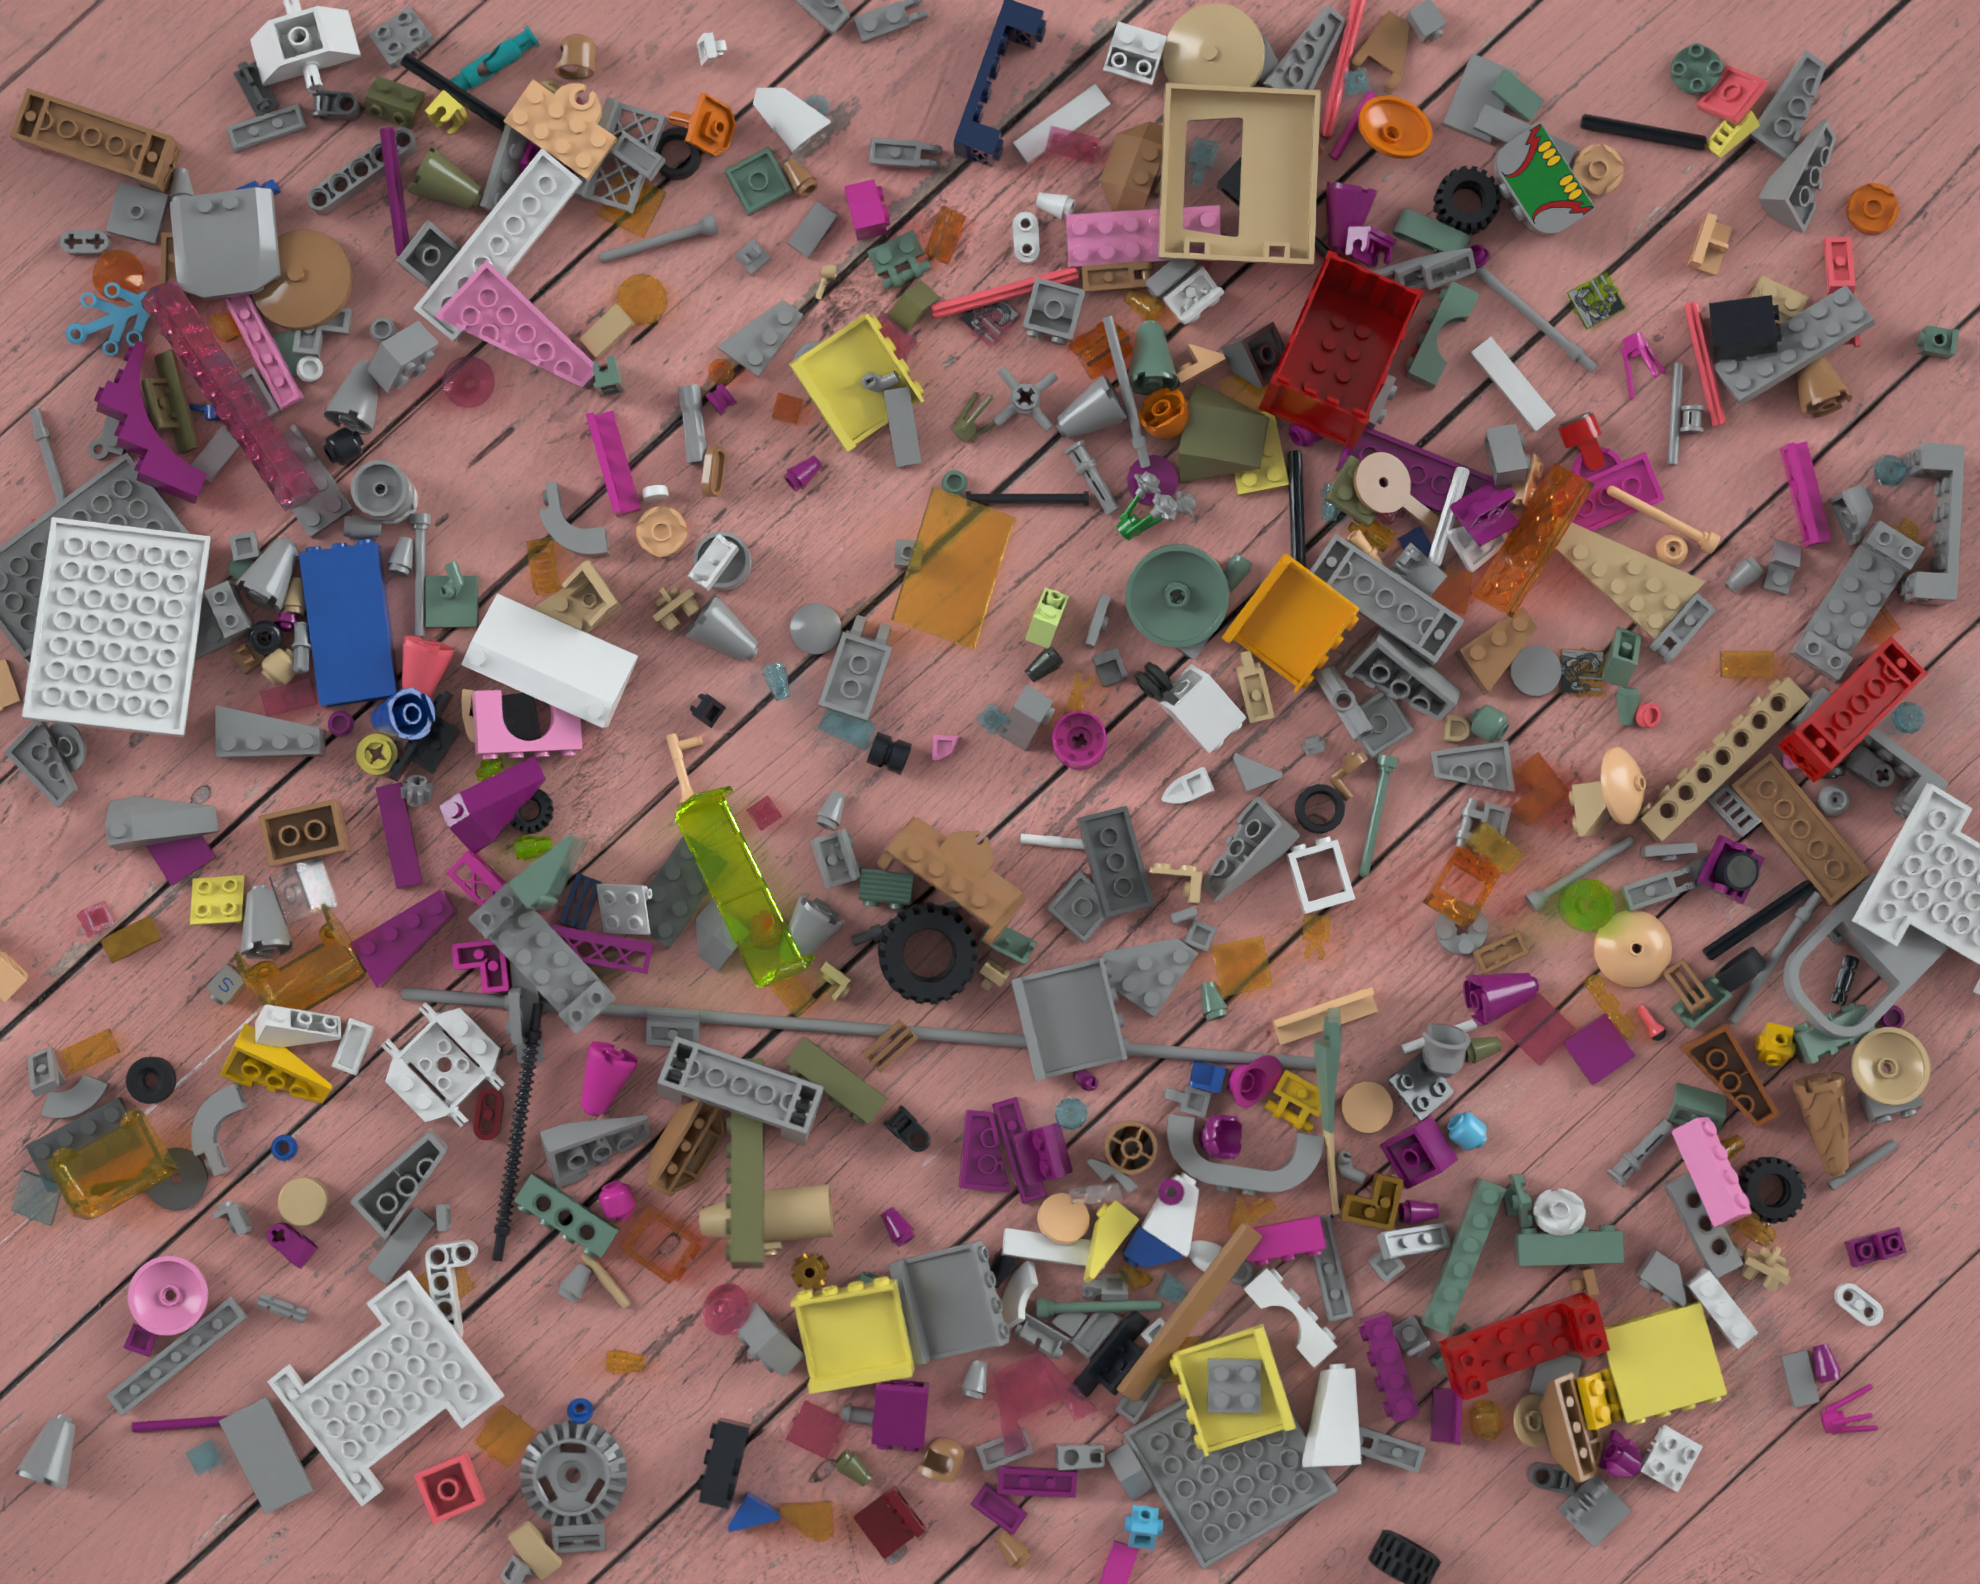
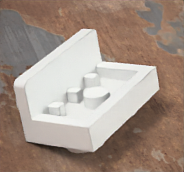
[1161,265,1225,324]

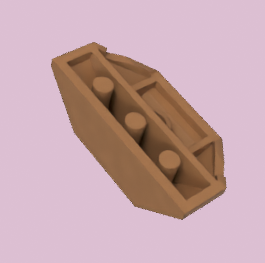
[1100,121,1163,211]
[647,1099,725,1197]
[1539,1372,1603,1483]

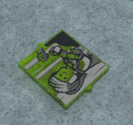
[1566,272,1627,330]

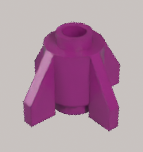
[1598,1429,1643,1478]

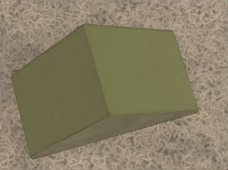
[887,280,940,336]

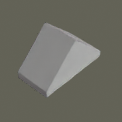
[1232,753,1283,793]
[1106,1442,1155,1501]

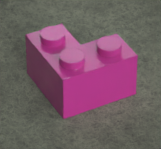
[844,179,890,241]
[452,940,512,993]

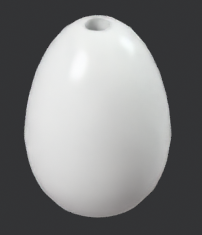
[1188,1240,1223,1272]

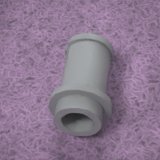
[840,1403,874,1427]

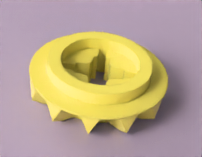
[356,734,398,775]

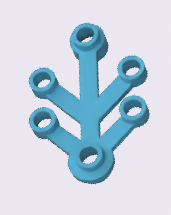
[66,282,160,356]

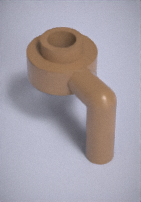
[1329,750,1368,802]

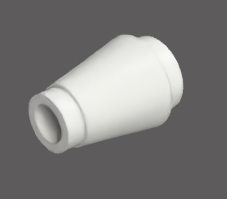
[1036,192,1075,220]

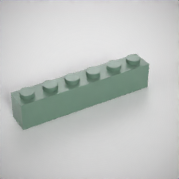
[1420,1178,1506,1335]

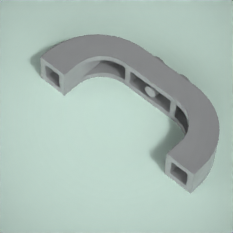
[1166,1113,1324,1196]

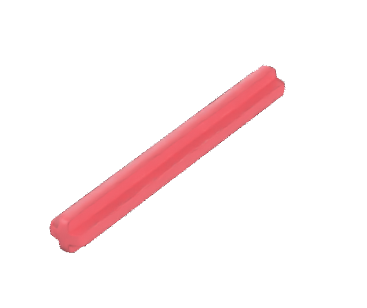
[1685,302,1726,427]

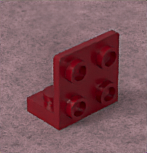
[854,1485,926,1559]

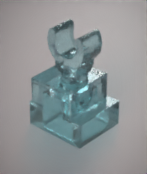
[1155,1272,1188,1304]

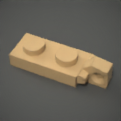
[1237,650,1275,724]

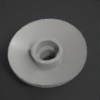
[49,723,86,772]

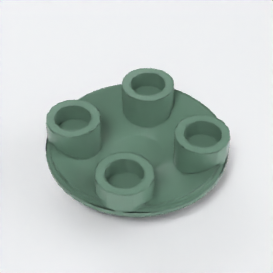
[1670,43,1723,95]

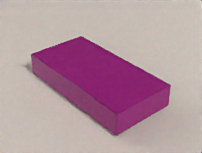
[970,1482,1028,1535]

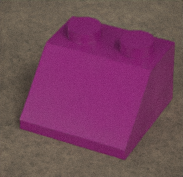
[1380,1115,1459,1189]

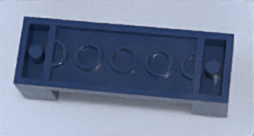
[953,0,1047,167]

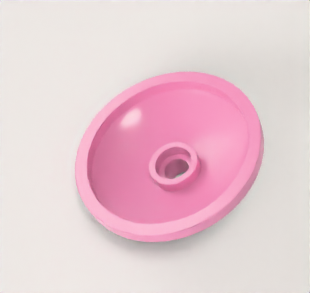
[128,1256,208,1335]

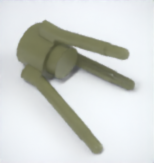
[951,392,996,443]

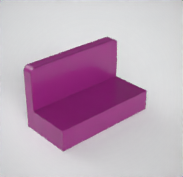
[1430,1387,1463,1445]

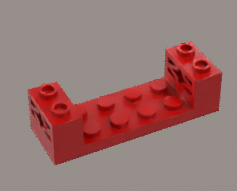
[1777,636,1928,783]
[1438,1292,1610,1401]

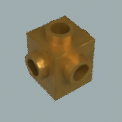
[791,1252,830,1291]

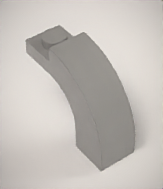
[539,481,610,557]
[191,1084,249,1177]

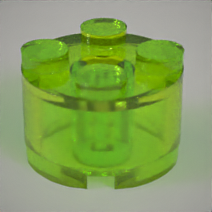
[1557,879,1615,931]

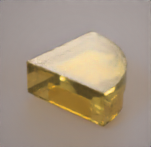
[1118,1265,1154,1292]

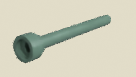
[1359,754,1399,878]
[1037,1298,1163,1319]

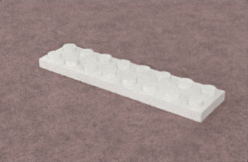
[414,148,583,342]

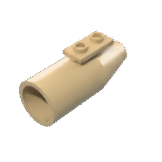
[699,1184,834,1257]

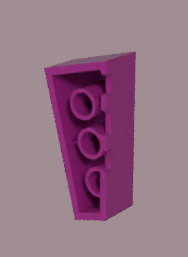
[351,889,458,988]

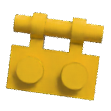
[1264,1069,1321,1133]
[1576,1368,1623,1430]

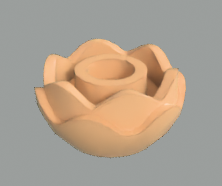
[1656,534,1688,566]

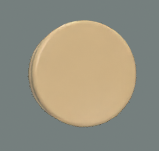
[278,1177,330,1226]

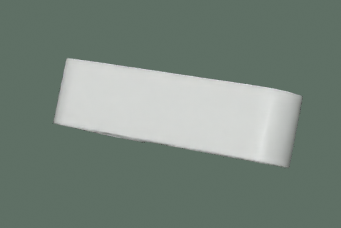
[425,1239,478,1338]

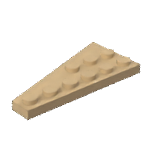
[1540,517,1706,639]

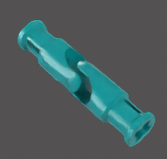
[450,26,540,91]

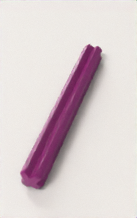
[380,127,410,256]

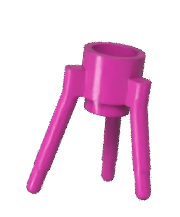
[1620,332,1666,399]
[1820,1384,1878,1435]

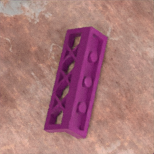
[550,924,654,974]

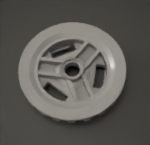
[520,1420,628,1526]

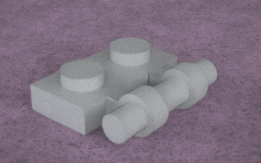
[1455,798,1511,859]

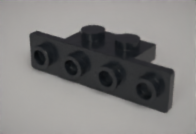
[389,691,461,782]
[1068,1311,1150,1401]

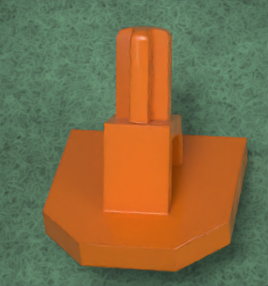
[669,93,736,156]

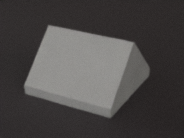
[396,220,461,288]

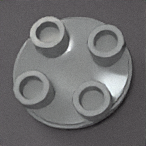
[790,603,842,655]

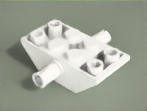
[250,0,361,93]

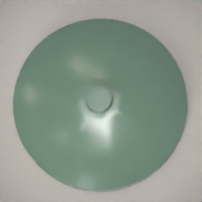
[1125,544,1229,647]

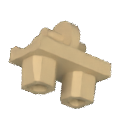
[653,587,701,633]
[1741,1245,1791,1292]

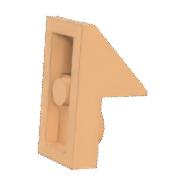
[1176,344,1226,388]

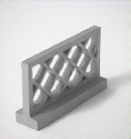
[574,97,667,214]

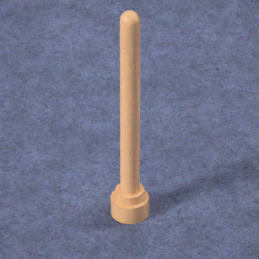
[1607,486,1720,554]

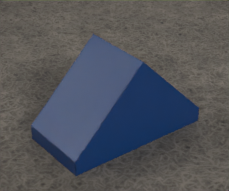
[728,1492,781,1532]

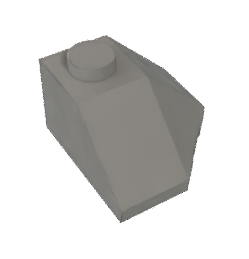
[1829,484,1874,546]
[695,899,750,972]

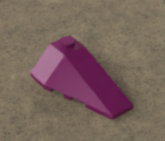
[439,757,546,854]

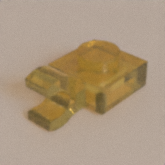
[1347,519,1396,553]
[1064,671,1094,714]

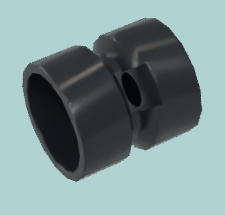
[867,732,912,775]

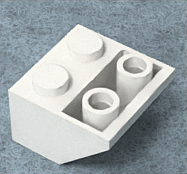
[1103,22,1167,86]

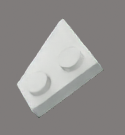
[1445,526,1511,573]

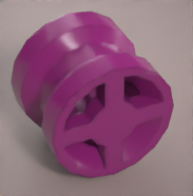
[705,383,737,415]

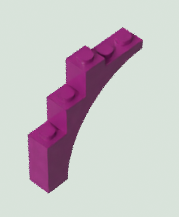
[94,340,207,504]

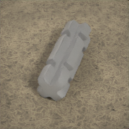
[257,1293,308,1323]

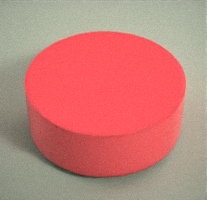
[1636,702,1661,728]

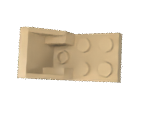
[533,560,623,634]

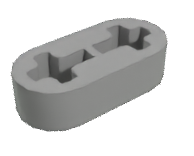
[60,230,112,256]

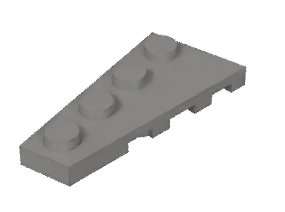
[1748,50,1827,162]

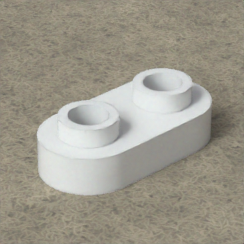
[1013,212,1040,264]
[1834,1283,1883,1326]

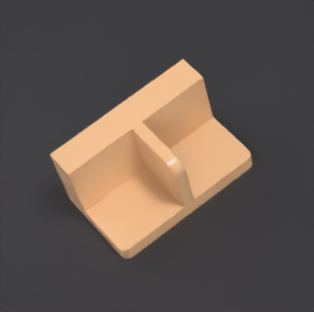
[1687,213,1732,275]

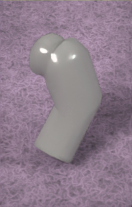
[861,370,901,392]
[1335,1150,1366,1185]

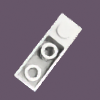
[255,1004,341,1047]

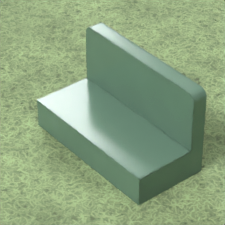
[1667,1083,1726,1134]

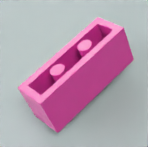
[1247,1215,1327,1265]

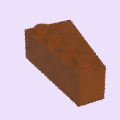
[1679,1022,1780,1128]

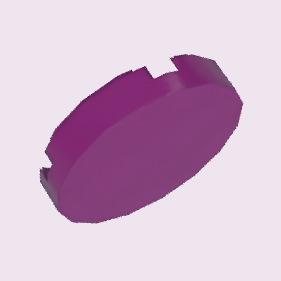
[1127,455,1178,506]

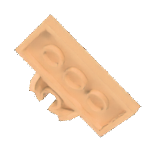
[504,80,618,181]

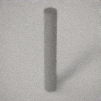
[1827,1139,1898,1191]

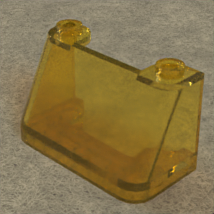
[46,1109,178,1220]

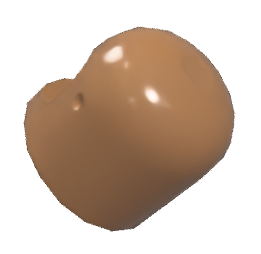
[555,34,596,79]
[917,1437,964,1483]

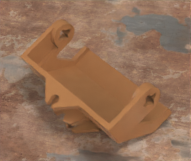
[877,816,1026,947]

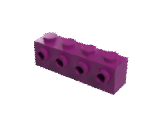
[1358,1311,1420,1423]

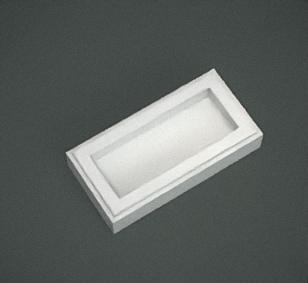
[331,1018,375,1075]

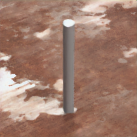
[1667,362,1684,466]

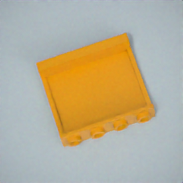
[1221,553,1360,693]

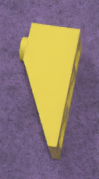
[1083,1200,1140,1284]

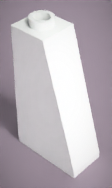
[1302,1364,1361,1467]

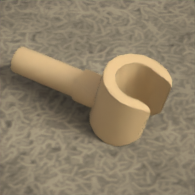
[815,265,837,300]

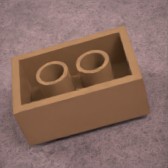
[258,799,351,868]

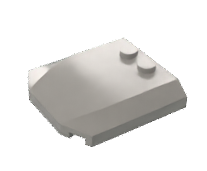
[170,187,281,300]

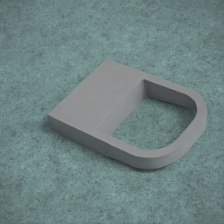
[1783,873,1947,1039]

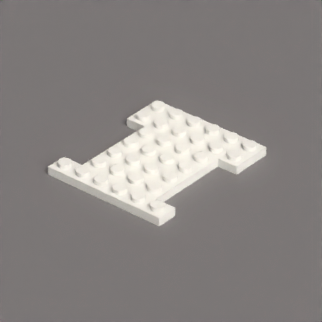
[1852,783,1980,996]
[267,1270,505,1507]

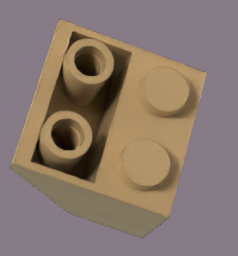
[1569,781,1611,837]

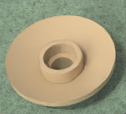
[1514,1394,1548,1448]

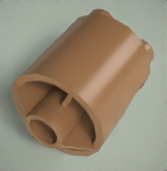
[1103,1120,1158,1174]

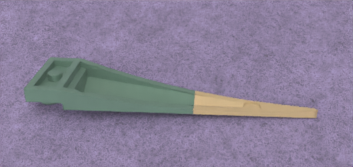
[1313,1007,1342,1216]

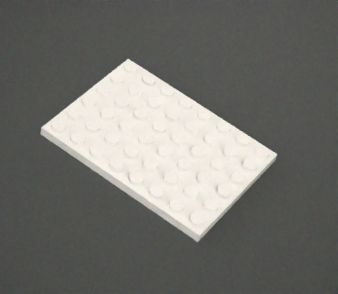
[22,517,211,738]

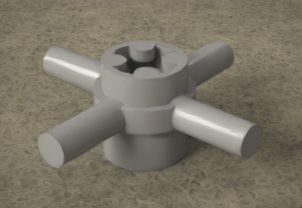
[992,366,1058,432]

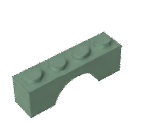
[1404,281,1480,390]

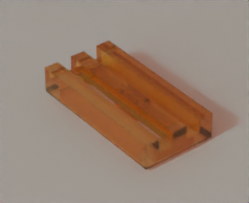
[924,206,966,264]

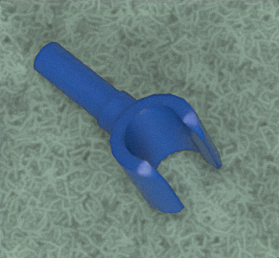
[189,403,221,421]

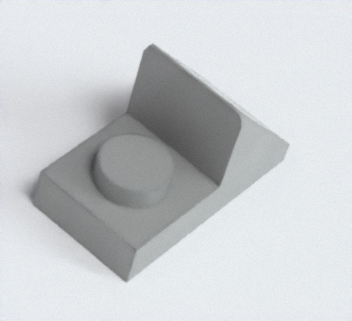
[1761,539,1801,596]
[27,1046,66,1097]

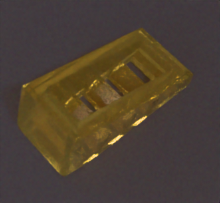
[526,537,561,595]

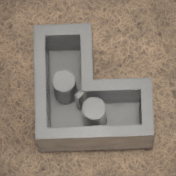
[733,1302,805,1377]

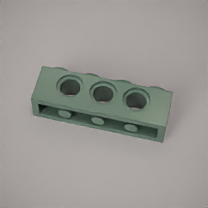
[514,1173,621,1258]

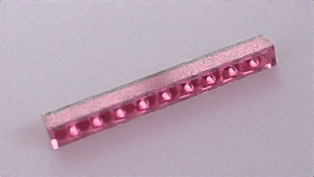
[141,279,319,512]

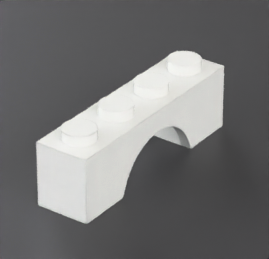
[1242,1266,1337,1368]

